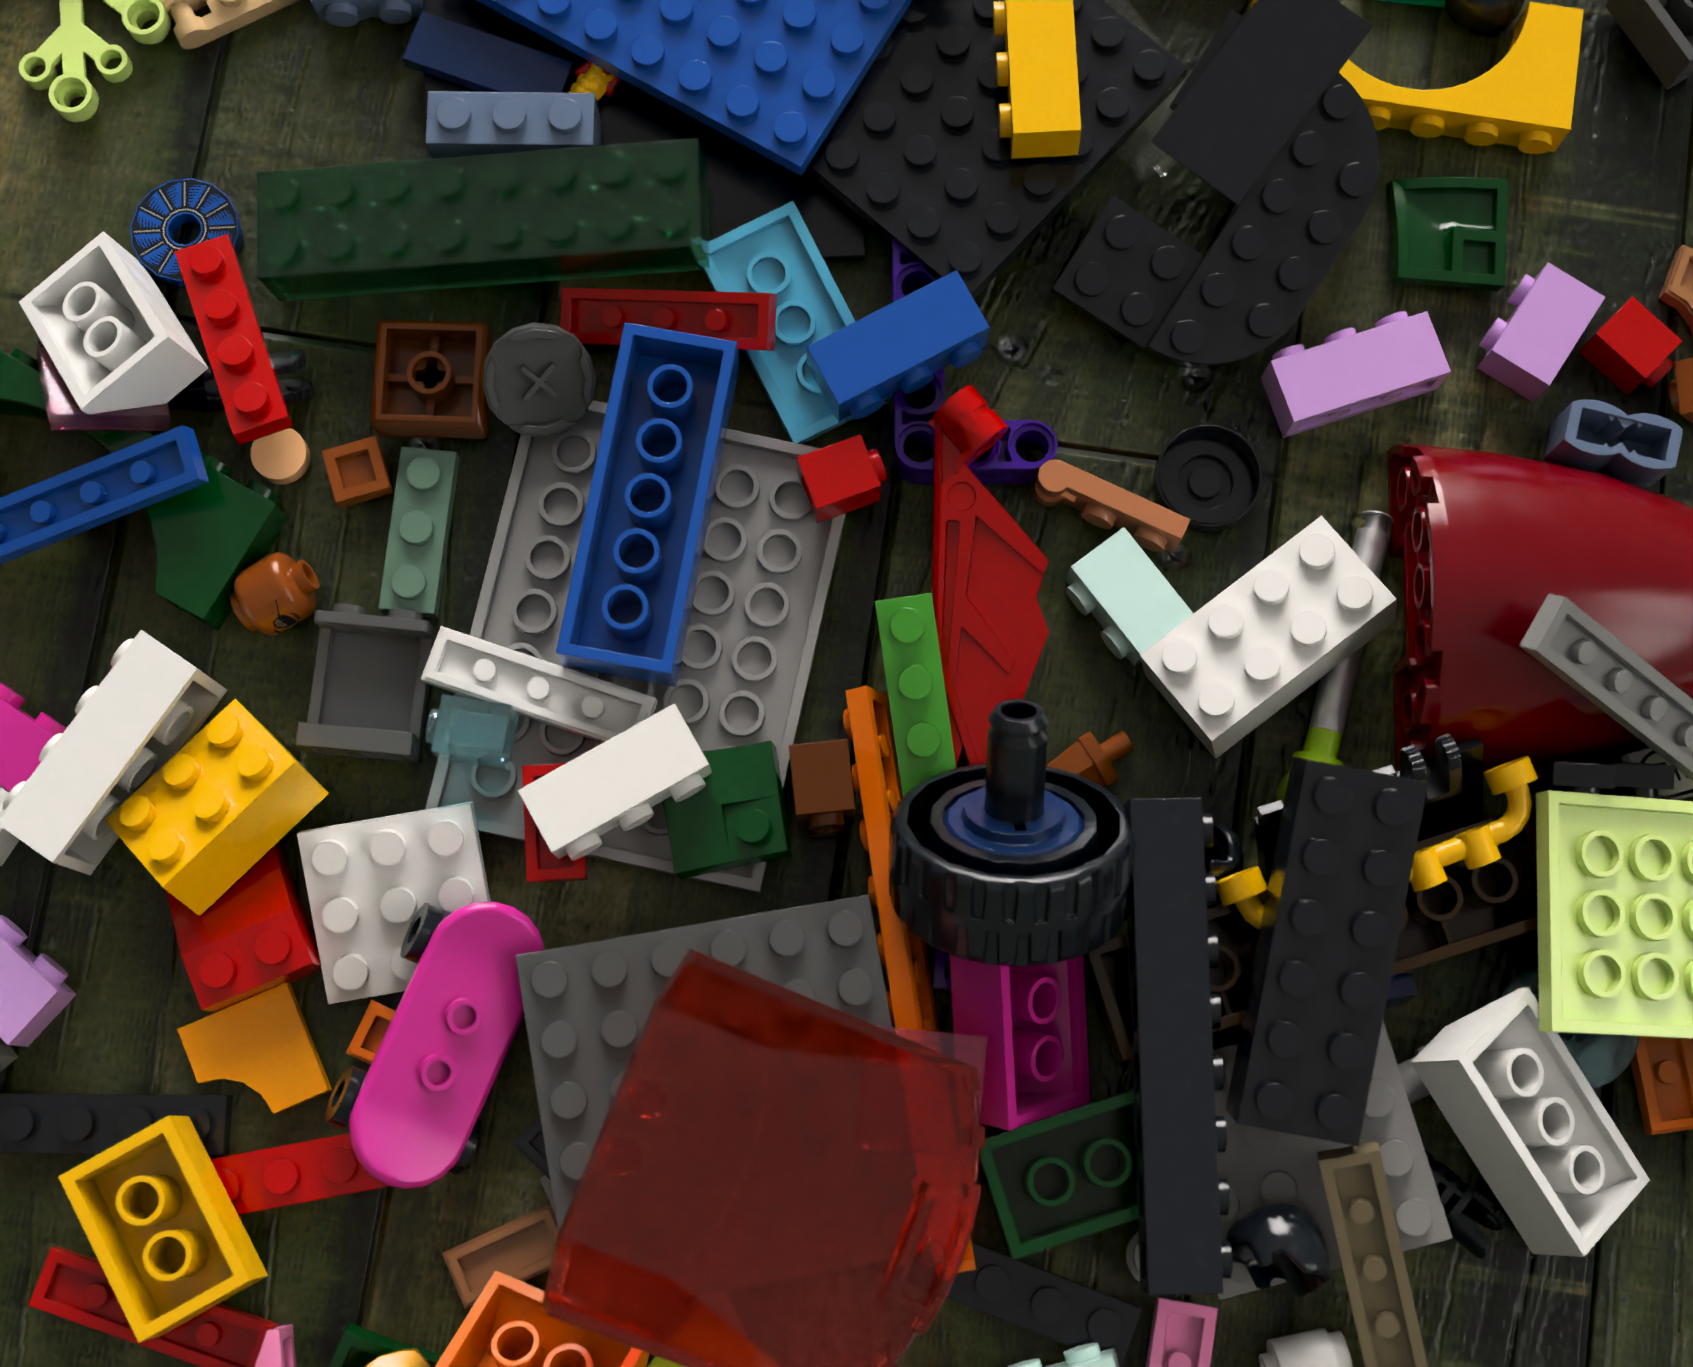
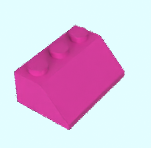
[949,954,1090,1131]

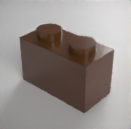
[789,739,855,837]

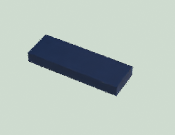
[402,11,575,93]

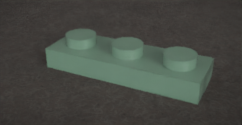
[378,446,460,619]

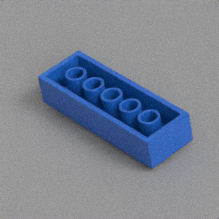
[556,322,740,687]

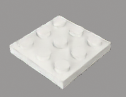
[297,801,491,1004]

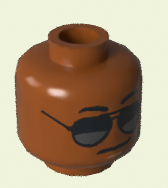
[230,552,320,636]

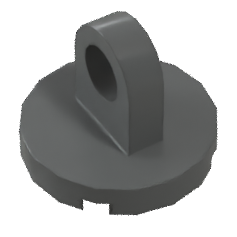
[482,322,596,437]

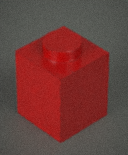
[1578,296,1682,396]
[797,434,887,524]

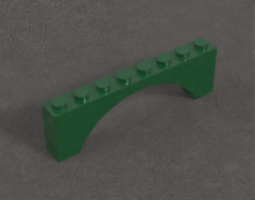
[0,348,289,631]

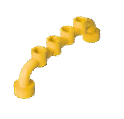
[1216,756,1538,930]

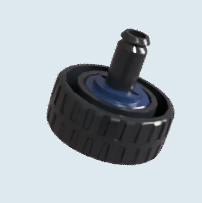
[889,699,1136,966]

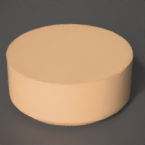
[250,428,310,485]

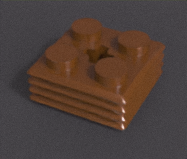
[371,319,493,439]

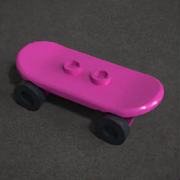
[325,901,545,1189]

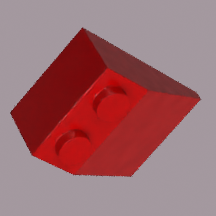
[166,841,322,1013]

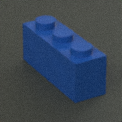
[806,270,990,422]

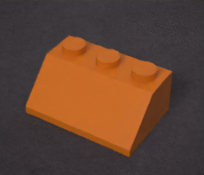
[435,1270,653,1367]

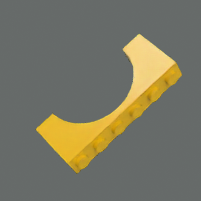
[1249,0,1584,154]

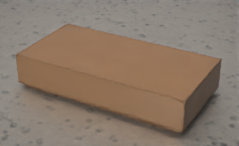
[442,1204,563,1309]

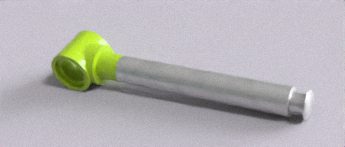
[1276,510,1394,805]

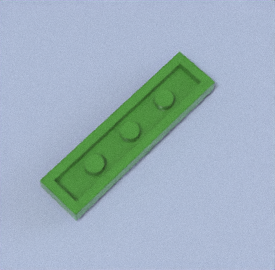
[875,593,956,797]

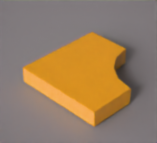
[177,982,332,1114]

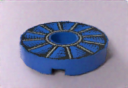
[130,178,244,288]

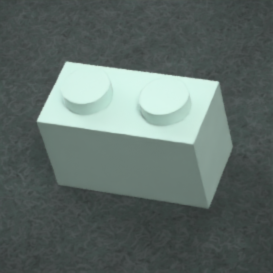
[1065,527,1194,666]

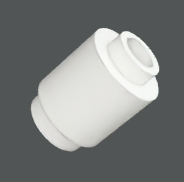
[1259,1328,1353,1367]

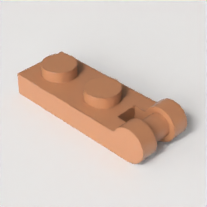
[1033,459,1191,553]

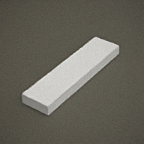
[421,626,658,743]

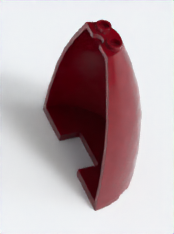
[1387,444,1693,773]

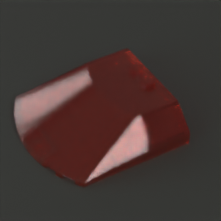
[542,949,985,1367]

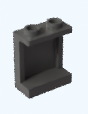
[295,603,437,764]

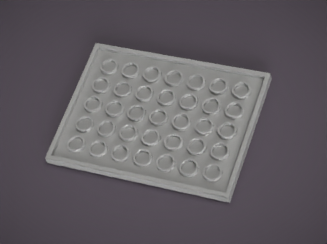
[425,400,846,894]

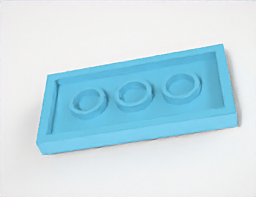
[694,201,893,444]

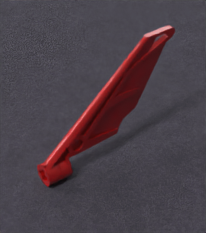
[928,385,1049,768]

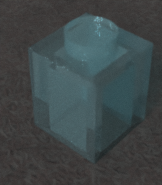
[426,694,519,771]

